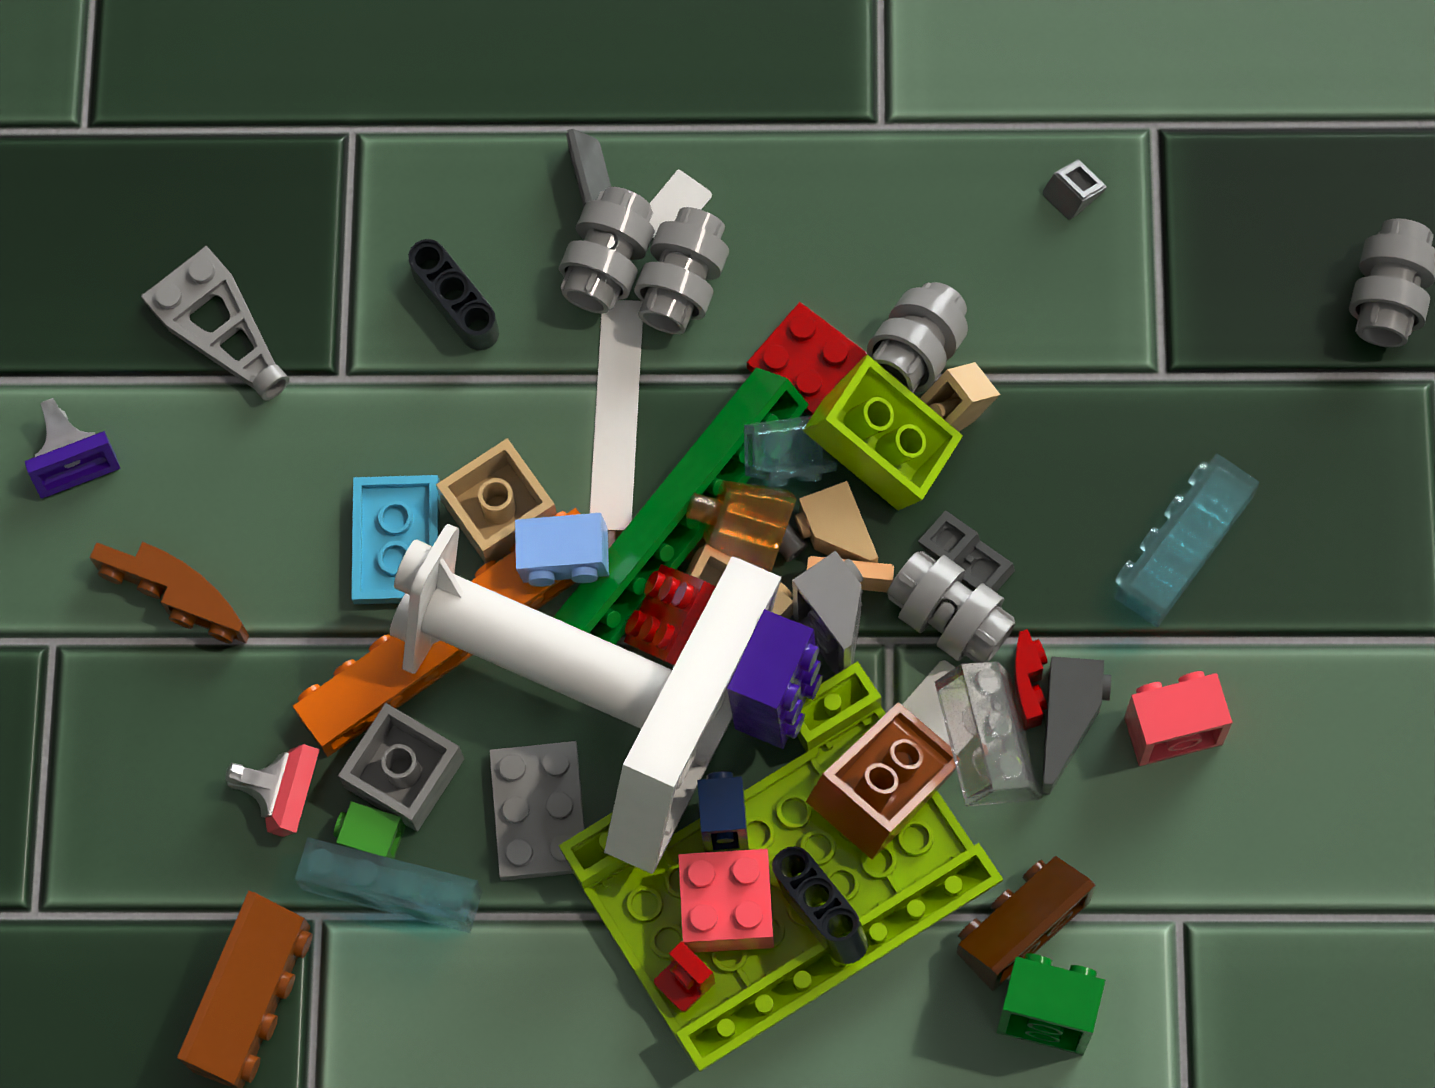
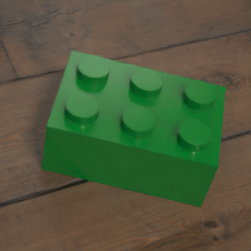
[996,953,1106,1056]

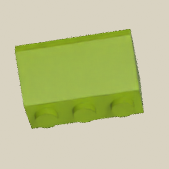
[803,355,963,511]

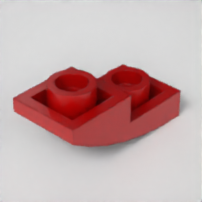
[1014,629,1048,731]

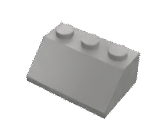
[792,551,863,675]

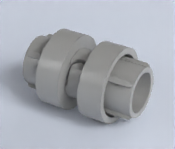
[559,187,655,314]
[634,207,729,334]
[1349,219,1435,347]
[867,282,968,393]
[887,551,1016,665]

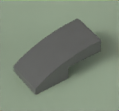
[918,510,1015,592]

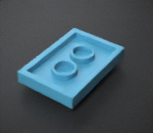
[352,475,440,604]

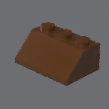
[957,856,1096,991]

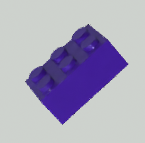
[727,609,823,749]

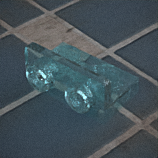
[744,415,837,486]

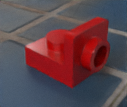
[654,941,715,1013]

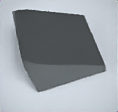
[1043,160,1107,220]

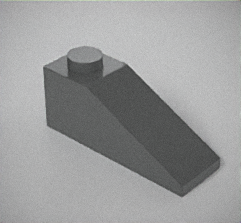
[1041,656,1111,795]

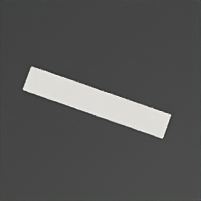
[590,300,643,530]

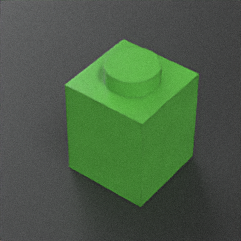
[333,801,406,867]

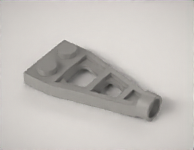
[141,246,289,400]

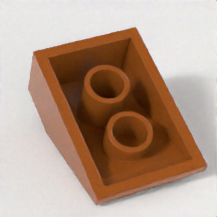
[806,702,965,860]

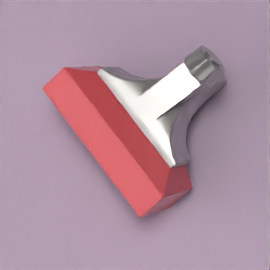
[225,744,320,837]

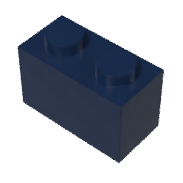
[697,771,749,853]

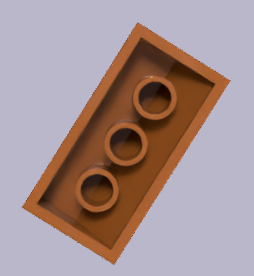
[177,890,313,1088]

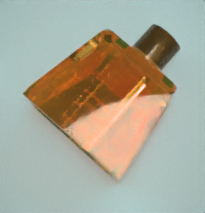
[686,481,797,572]

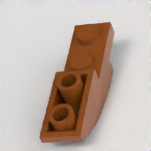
[89,541,249,644]

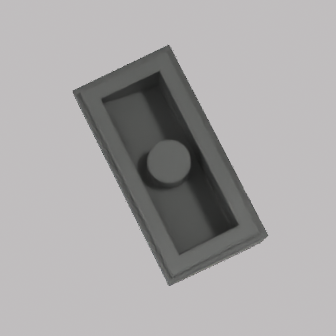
[566,129,611,207]

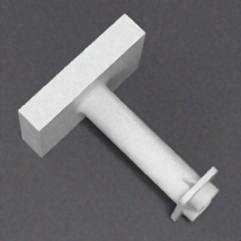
[390,524,781,874]

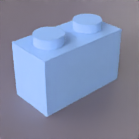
[515,513,609,587]

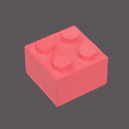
[1124,671,1232,766]
[678,849,774,953]

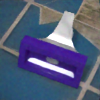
[24,398,121,499]

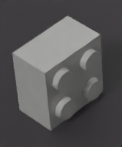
[338,703,464,832]

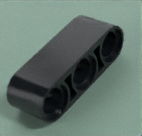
[408,239,499,350]
[772,846,868,964]

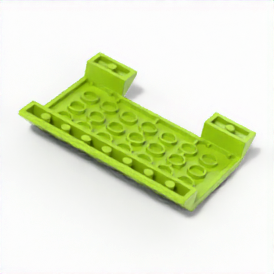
[558,661,1003,1072]

